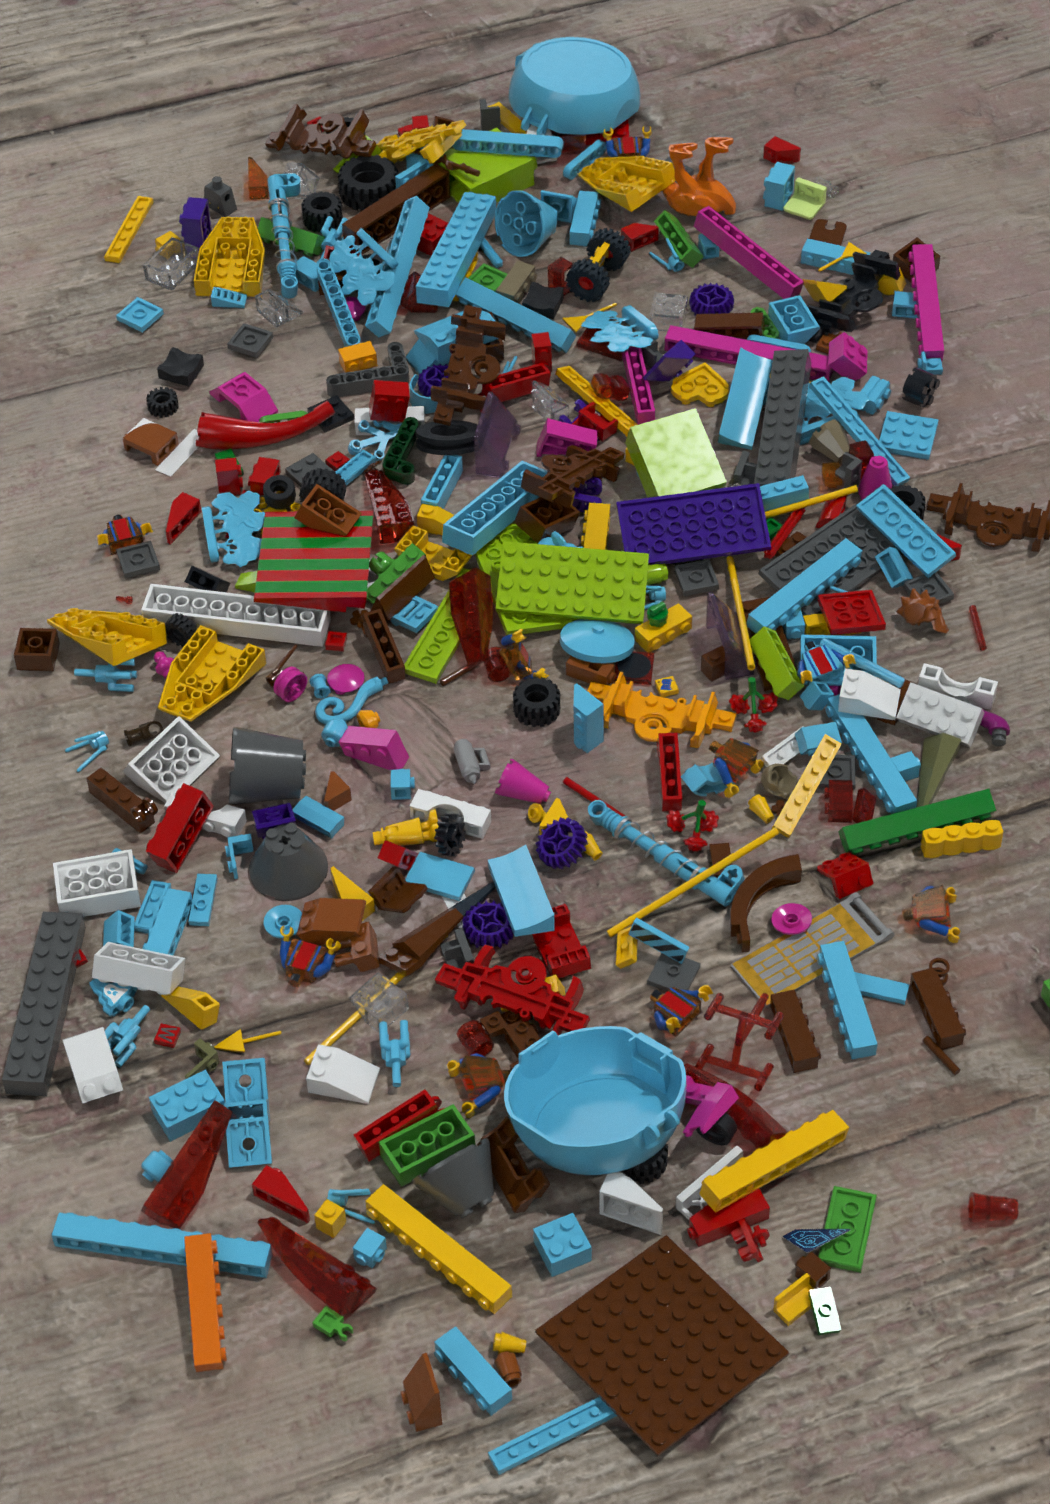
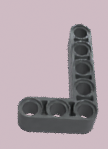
[326,342,409,397]

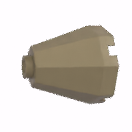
[809,419,852,464]

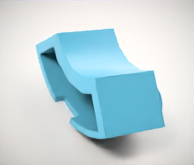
[681,761,736,796]

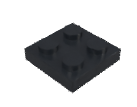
[307,395,355,433]

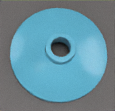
[264,905,302,938]

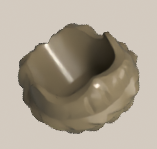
[761,763,798,800]

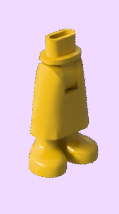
[372,809,439,846]

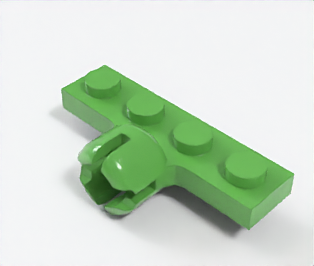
[366,543,426,604]

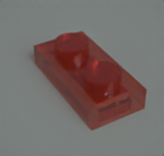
[852,787,877,823]

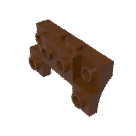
[480,1011,541,1071]
[477,1116,550,1213]

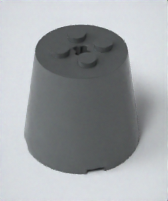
[229,727,306,805]

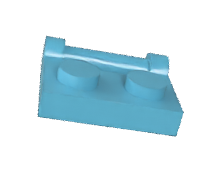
[390,596,438,633]

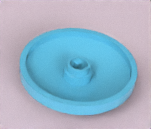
[560,619,635,663]

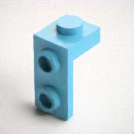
[225,834,254,879]

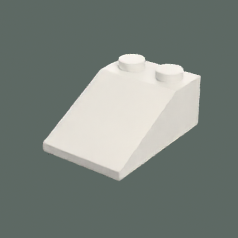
[838,668,901,720]
[63,1027,123,1103]
[306,1044,380,1104]
[600,1172,663,1235]

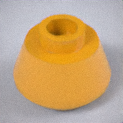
[357,710,380,728]

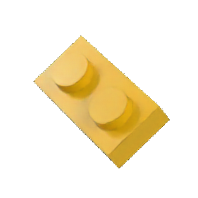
[616,927,638,969]

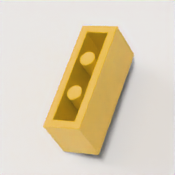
[635,603,692,653]

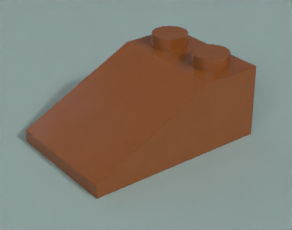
[294,484,362,536]
[297,898,366,947]
[400,1353,442,1432]

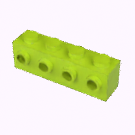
[750,626,804,700]

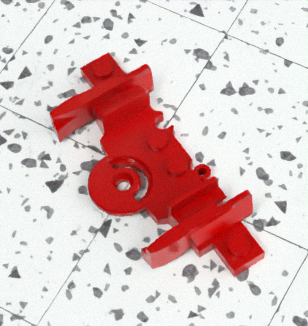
[435,945,590,1036]

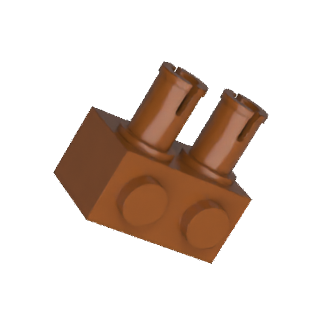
[333,921,379,972]

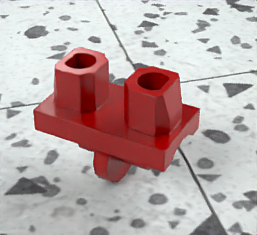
[731,1218,770,1262]

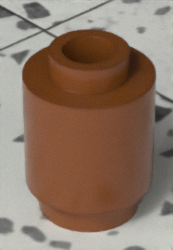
[494,1351,522,1387]

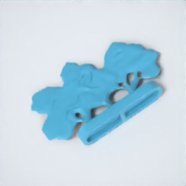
[329,228,399,306]
[581,305,659,352]
[800,377,869,445]
[202,491,265,567]

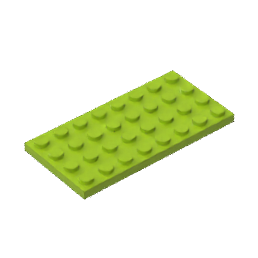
[474,524,577,635]
[496,541,649,624]

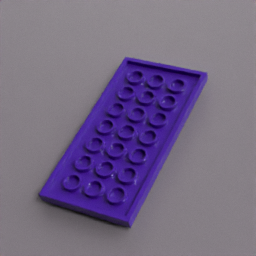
[616,483,771,565]

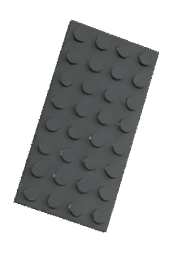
[758,501,904,616]

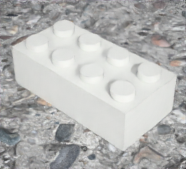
[896,682,985,748]
[92,942,185,995]

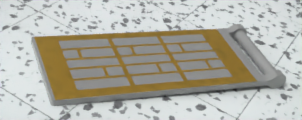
[731,892,894,1008]

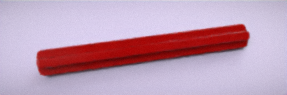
[764,507,806,559]

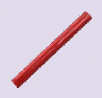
[563,777,626,816]

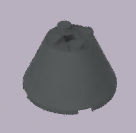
[249,823,328,901]
[412,1138,494,1218]

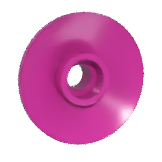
[772,903,812,935]

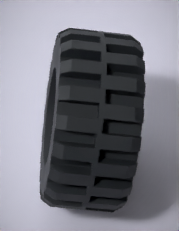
[338,155,399,211]

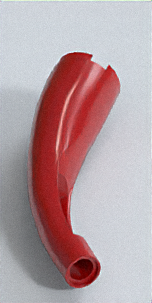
[196,401,335,450]

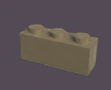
[496,261,537,303]

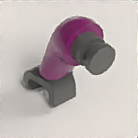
[954,696,1010,746]

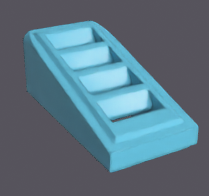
[211,287,247,308]

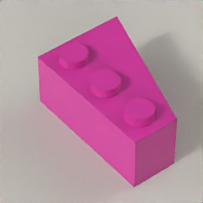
[536,418,597,457]
[339,726,409,770]

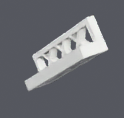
[676,1146,743,1220]

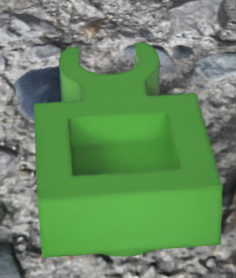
[312,1306,354,1342]

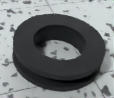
[416,420,483,455]

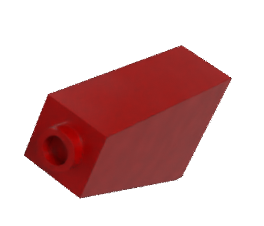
[687,1189,770,1247]

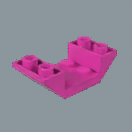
[209,372,278,422]

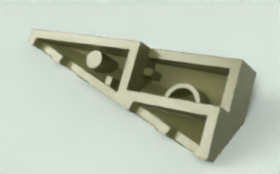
[917,733,961,807]

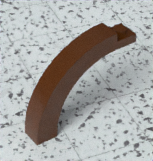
[730,854,802,953]

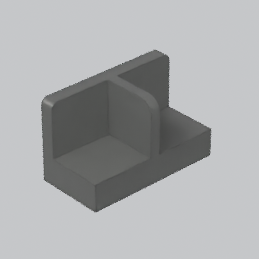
[480,99,501,131]
[641,340,663,368]
[733,451,757,486]
[835,452,862,496]
[440,928,474,969]

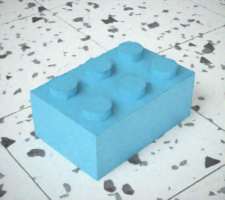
[149,1070,225,1142]

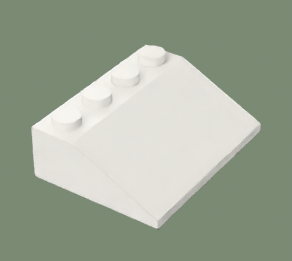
[123,716,220,803]
[53,849,141,917]

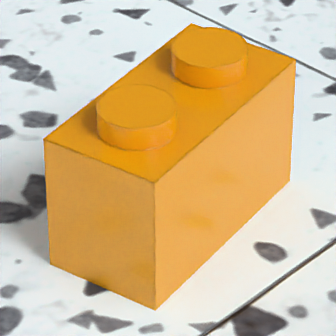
[338,341,378,373]

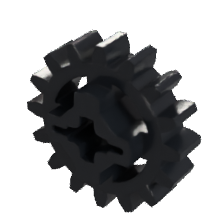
[434,813,466,856]

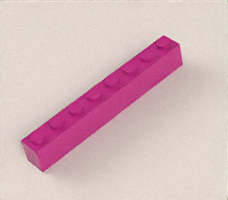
[693,206,804,299]
[908,244,944,361]

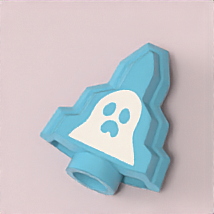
[89,978,137,1017]

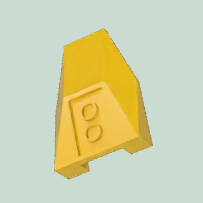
[578,156,676,212]
[194,217,265,297]
[47,608,167,666]
[158,625,266,722]

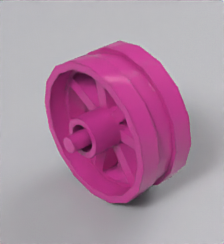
[273,666,308,702]

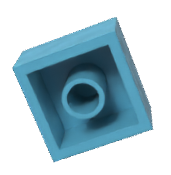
[763,162,795,211]
[533,1213,592,1277]

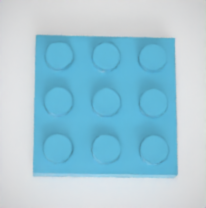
[879,411,939,460]

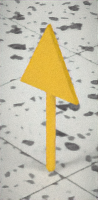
[214,1029,282,1053]

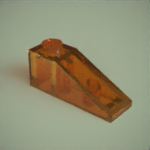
[248,157,269,200]

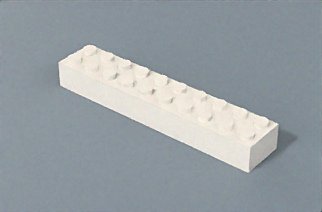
[141,584,331,647]

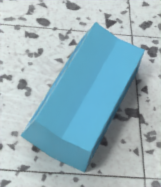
[292,796,344,839]

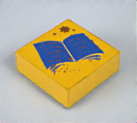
[655,676,679,697]

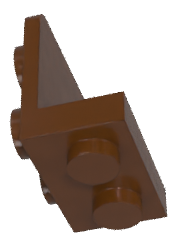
[368,866,428,913]

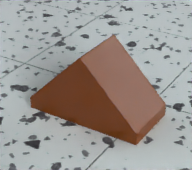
[324,771,352,811]

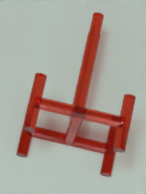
[694,993,784,1091]

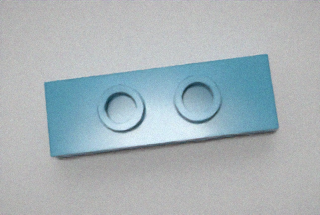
[335,449,376,486]
[188,874,218,926]

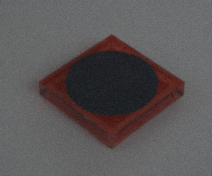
[614,652,654,685]

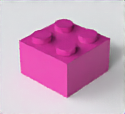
[828,332,868,382]

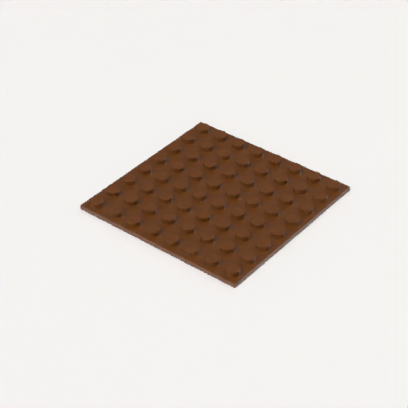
[535,1235,790,1456]

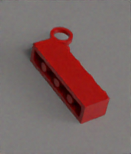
[477,363,551,416]
[657,733,682,812]
[353,1089,444,1162]

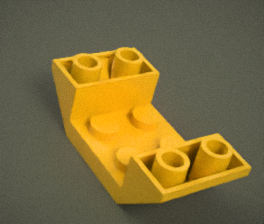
[394,525,472,581]

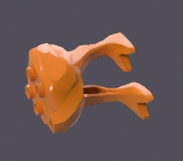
[662,137,736,216]

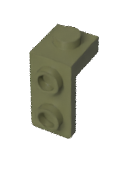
[185,1038,219,1079]

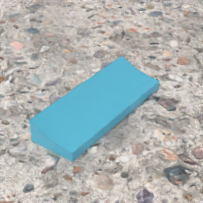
[718,347,773,450]
[488,845,554,937]

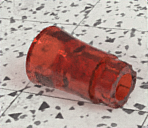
[968,1192,1018,1223]

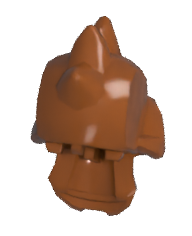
[897,588,949,633]

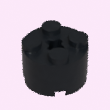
[902,368,940,407]

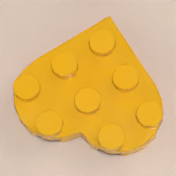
[671,362,729,407]

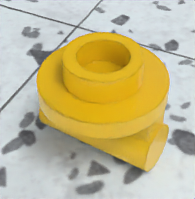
[528,803,547,823]

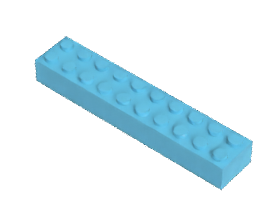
[416,192,496,307]

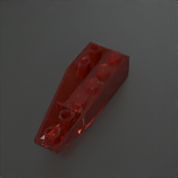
[364,470,414,544]
[449,567,493,669]
[684,1063,787,1149]
[141,1100,232,1229]
[257,1217,377,1315]

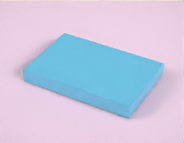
[405,852,475,901]

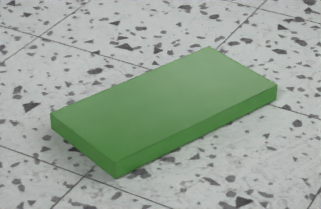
[818,1186,877,1273]

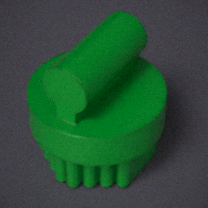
[647,601,668,627]

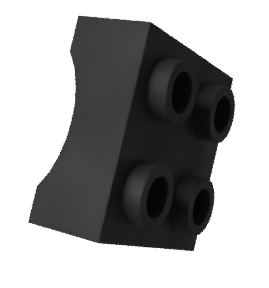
[522,282,564,319]
[157,347,204,387]

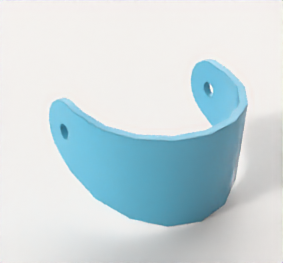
[410,374,438,414]

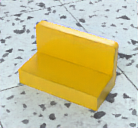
[773,1273,814,1326]

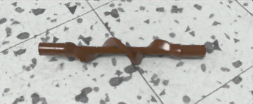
[413,148,480,177]

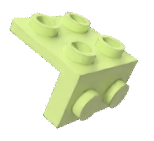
[784,177,827,220]

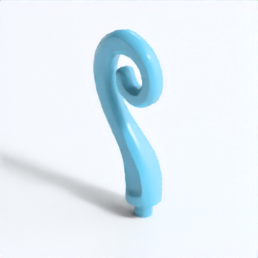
[315,677,388,725]

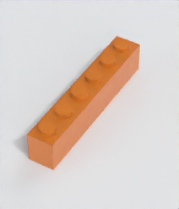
[184,1233,227,1372]

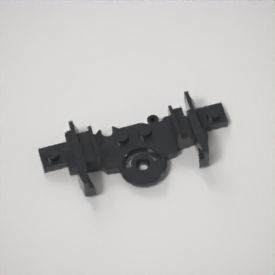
[807,250,901,343]

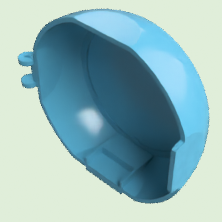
[508,37,640,135]
[504,1026,687,1175]

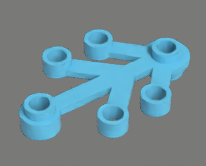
[348,420,401,461]

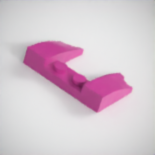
[683,1075,739,1137]

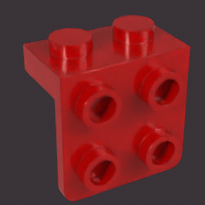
[817,852,874,899]

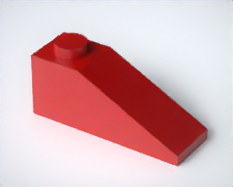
[166,492,202,545]
[252,1165,310,1224]

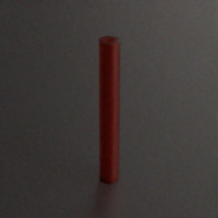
[969,605,987,651]

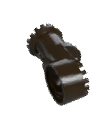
[124,721,163,747]

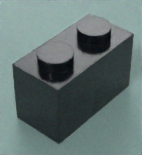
[184,566,231,592]

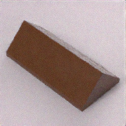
[370,555,435,621]

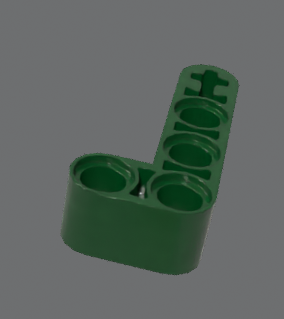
[382,417,419,485]

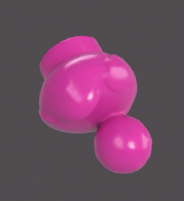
[154,651,174,680]

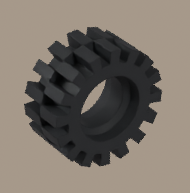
[146,387,179,418]
[165,613,197,647]

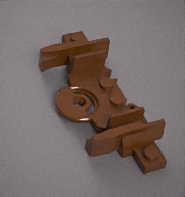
[265,104,377,159]
[431,305,506,426]
[520,445,625,508]
[927,483,1050,552]

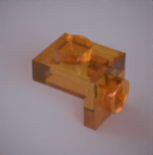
[822,462,842,488]

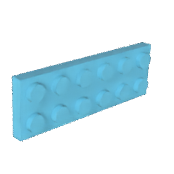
[856,484,956,578]

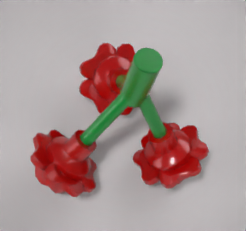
[729,677,778,733]
[666,800,719,851]

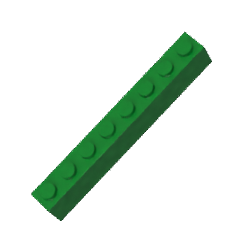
[838,789,997,855]

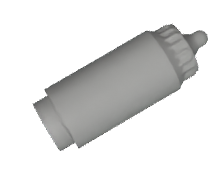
[454,739,491,784]

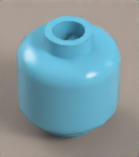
[321,718,348,747]
[141,1150,173,1183]

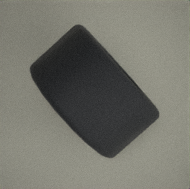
[263,475,296,510]

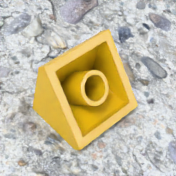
[802,279,847,302]

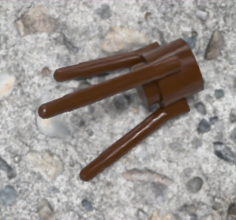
[266,644,304,687]

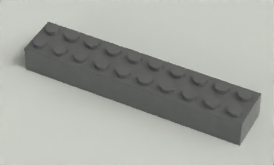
[754,349,812,486]
[2,911,86,1096]

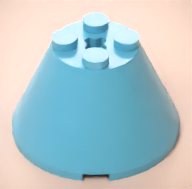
[495,190,558,257]

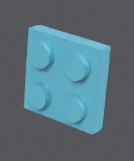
[116,297,164,333]

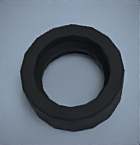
[696,1112,737,1146]

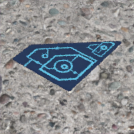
[783,1229,850,1253]

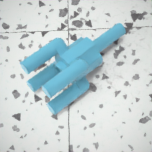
[320,216,348,259]
[74,658,138,692]
[105,1005,150,1068]
[379,1020,410,1087]

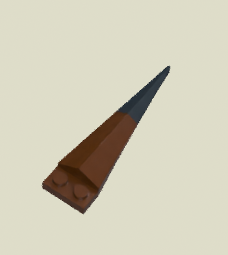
[378,881,496,977]

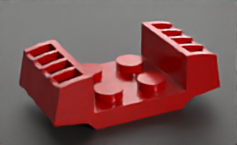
[532,904,591,978]

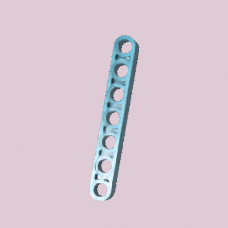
[453,129,564,158]
[316,259,361,347]

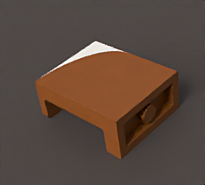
[123,418,179,466]

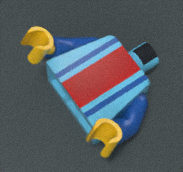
[797,641,856,685]

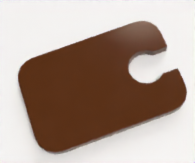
[809,219,847,246]

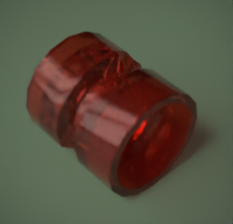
[482,646,511,682]
[457,1020,494,1056]

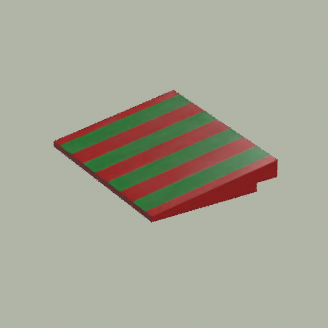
[254,511,373,612]

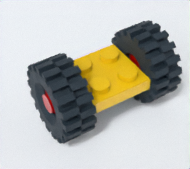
[565,228,631,302]

